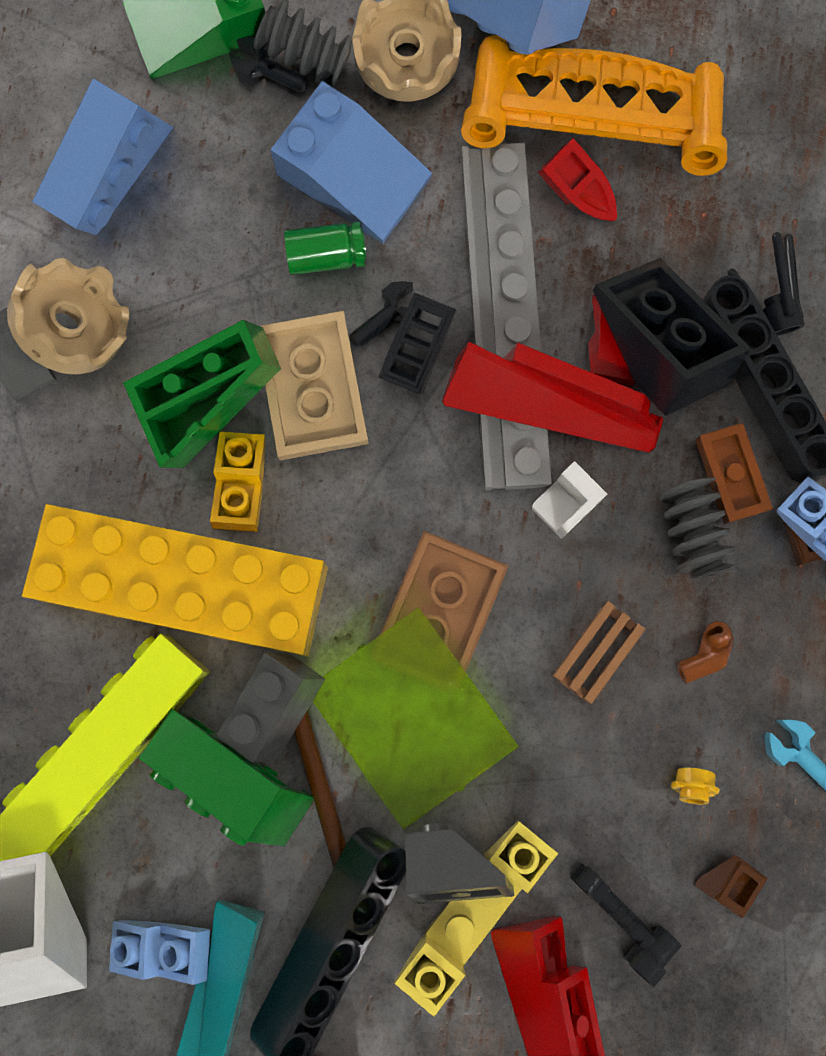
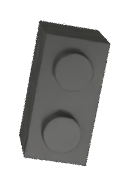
[216,653,325,764]

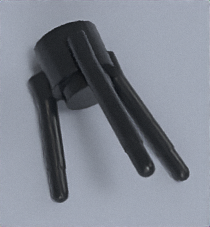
[728,232,805,336]

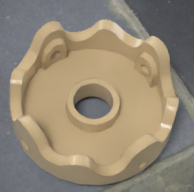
[352,0,461,102]
[7,258,129,375]

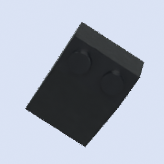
[593,258,751,416]

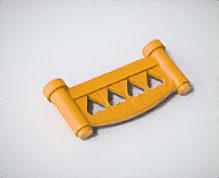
[461,35,728,176]

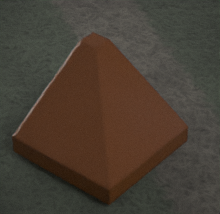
[694,855,768,919]

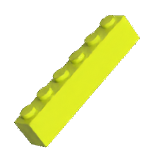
[0,634,212,861]

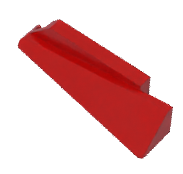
[491,917,605,1056]

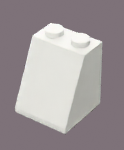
[0,852,87,1007]

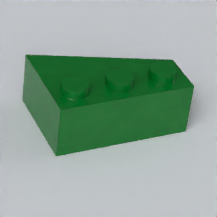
[123,320,281,468]
[139,709,314,847]

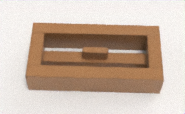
[552,601,646,704]

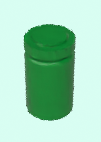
[284,222,367,275]

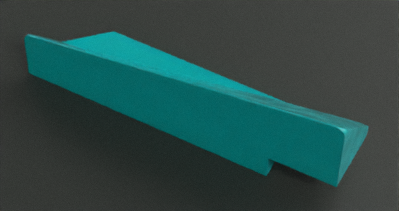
[176,899,265,1056]

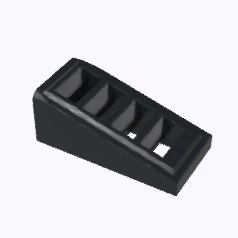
[378,292,456,394]

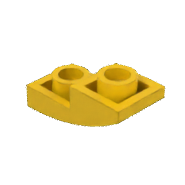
[210,432,266,532]

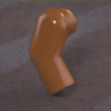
[676,621,734,684]

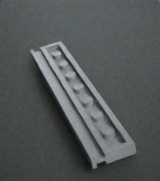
[461,143,552,491]

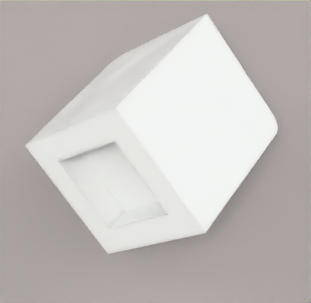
[532,461,608,539]

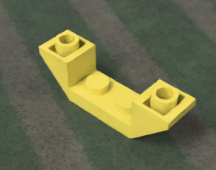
[394,821,558,1017]

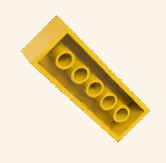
[22,504,328,657]

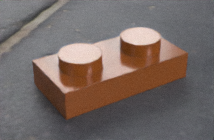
[695,423,773,525]

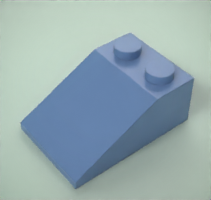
[271,81,432,244]

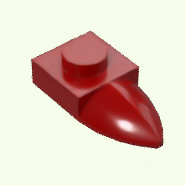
[537,138,617,221]

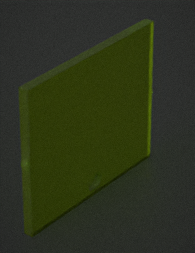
[312,607,519,830]

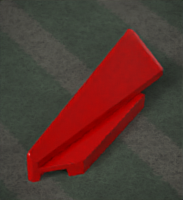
[442,342,664,453]

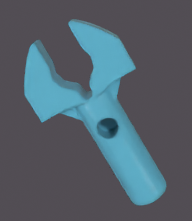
[764,719,826,791]

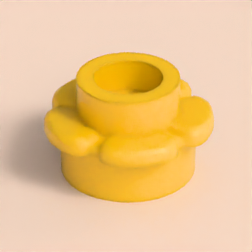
[671,768,720,805]

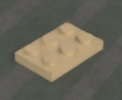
[261,311,369,460]

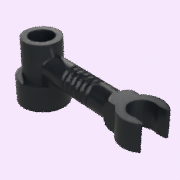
[571,864,682,988]

